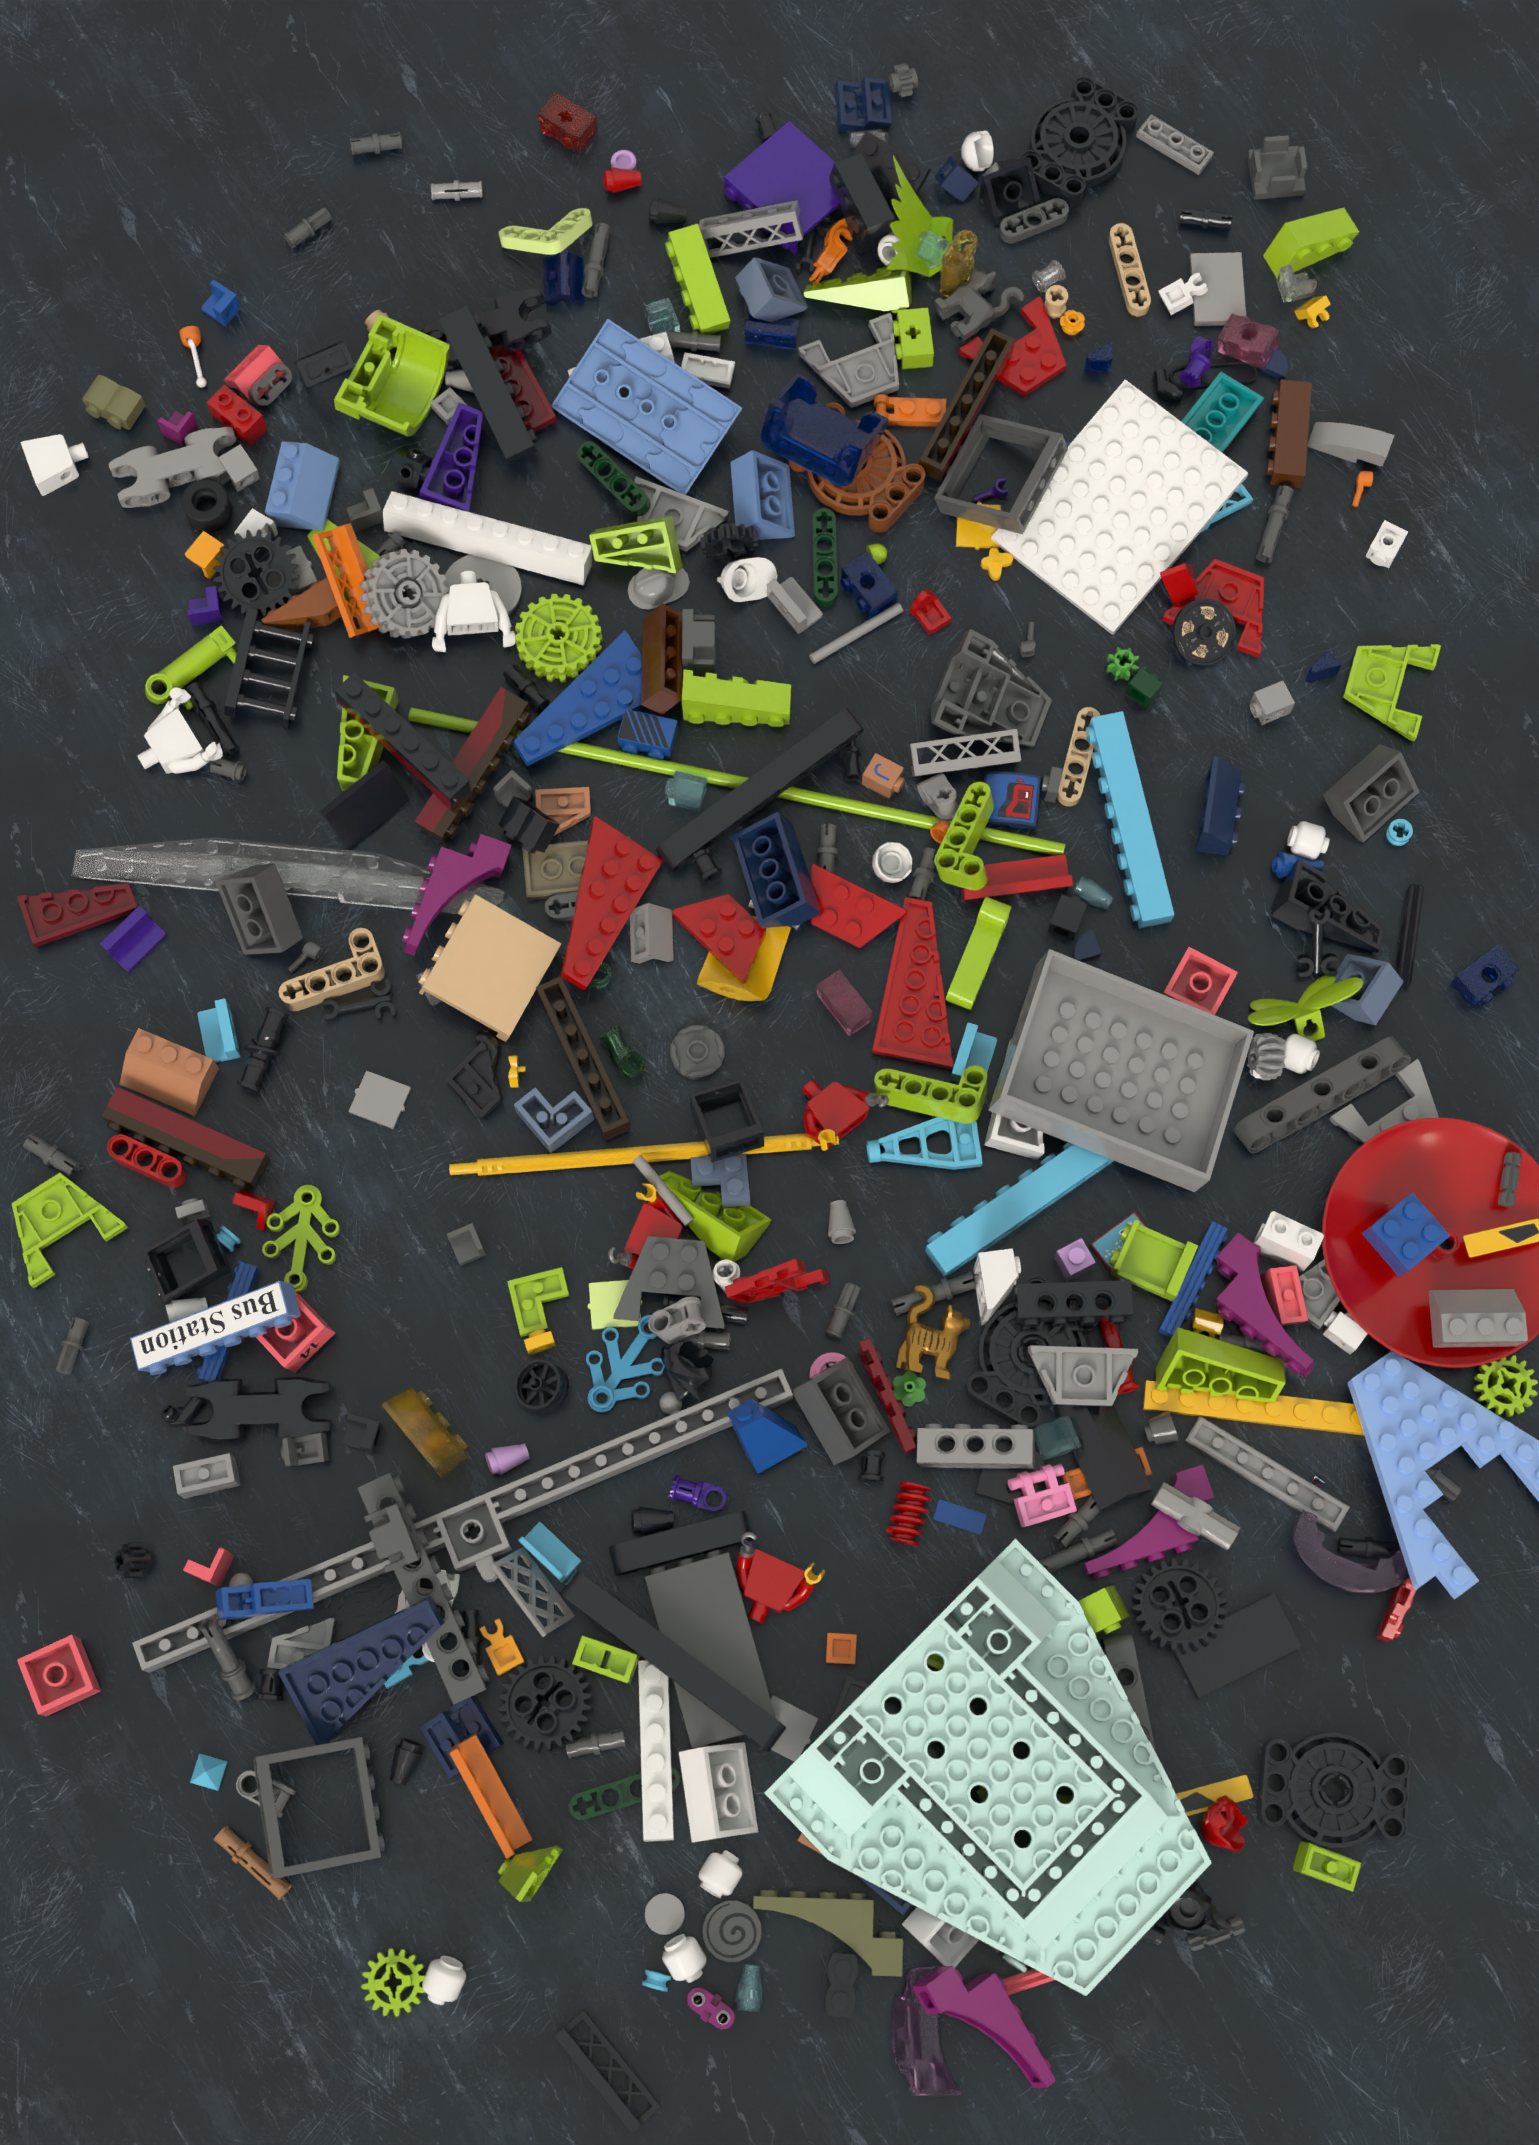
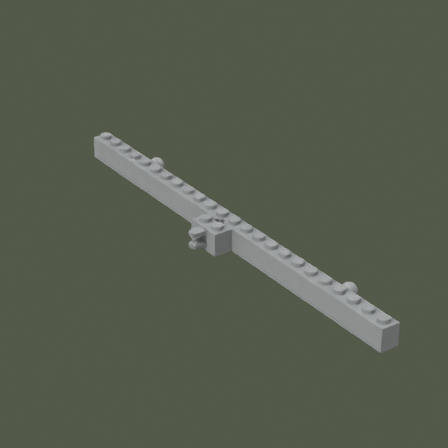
[132,1369,793,1673]

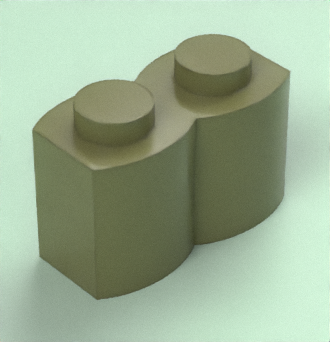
[82,375,146,430]

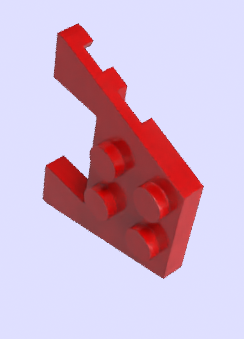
[959,296,1066,397]
[1162,559,1264,658]
[725,1259,831,1304]

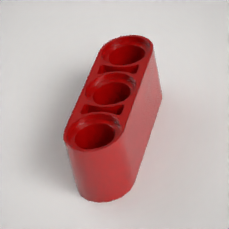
[107,1134,187,1188]

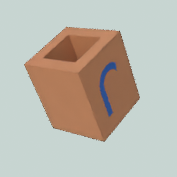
[862,753,905,799]

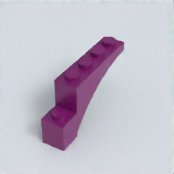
[402,834,511,956]
[1217,1232,1314,1377]
[1082,1465,1214,1580]
[912,1966,1056,2088]

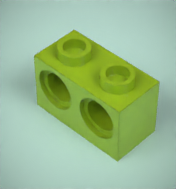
[572,1636,640,1683]

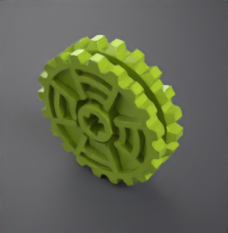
[515,594,603,683]

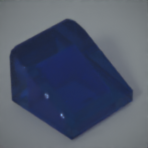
[1084,343,1113,372]
[1306,652,1342,683]

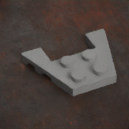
[798,313,899,408]
[1329,1059,1439,1144]

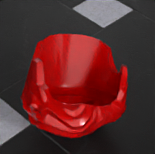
[1201,1795,1248,1852]

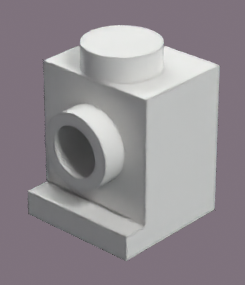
[234,508,278,554]
[1366,520,1408,568]
[1323,1311,1367,1355]

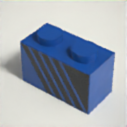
[617,709,678,760]

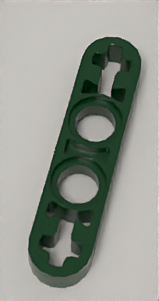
[577,441,651,516]
[812,508,838,607]
[568,1767,680,1820]

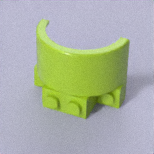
[334,314,450,437]

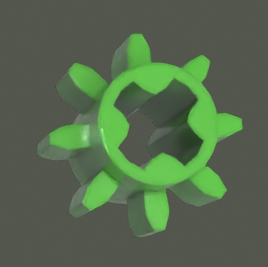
[1106,647,1139,681]

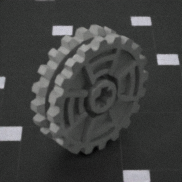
[360,549,449,639]

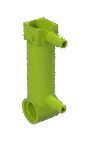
[145,625,237,710]

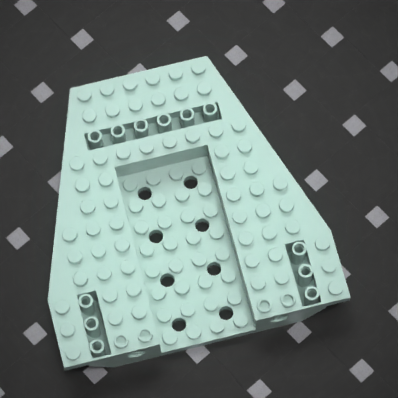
[764,1539,1212,1996]

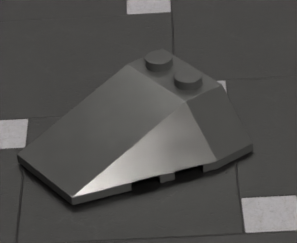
[930,629,1052,747]

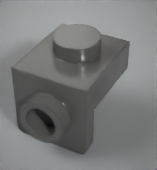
[281,1432,329,1467]

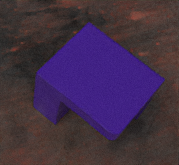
[187,586,224,626]

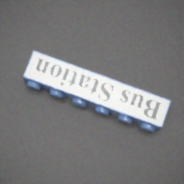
[130,1281,301,1375]

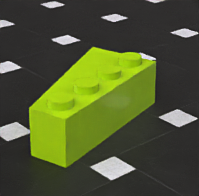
[665,224,730,335]

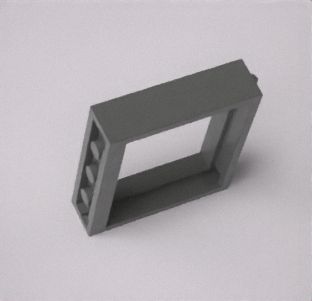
[934,414,1068,535]
[253,1737,384,1879]

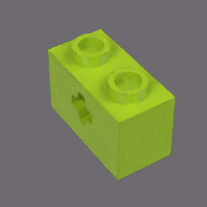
[892,308,934,369]

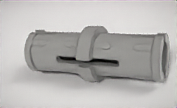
[431,180,483,201]

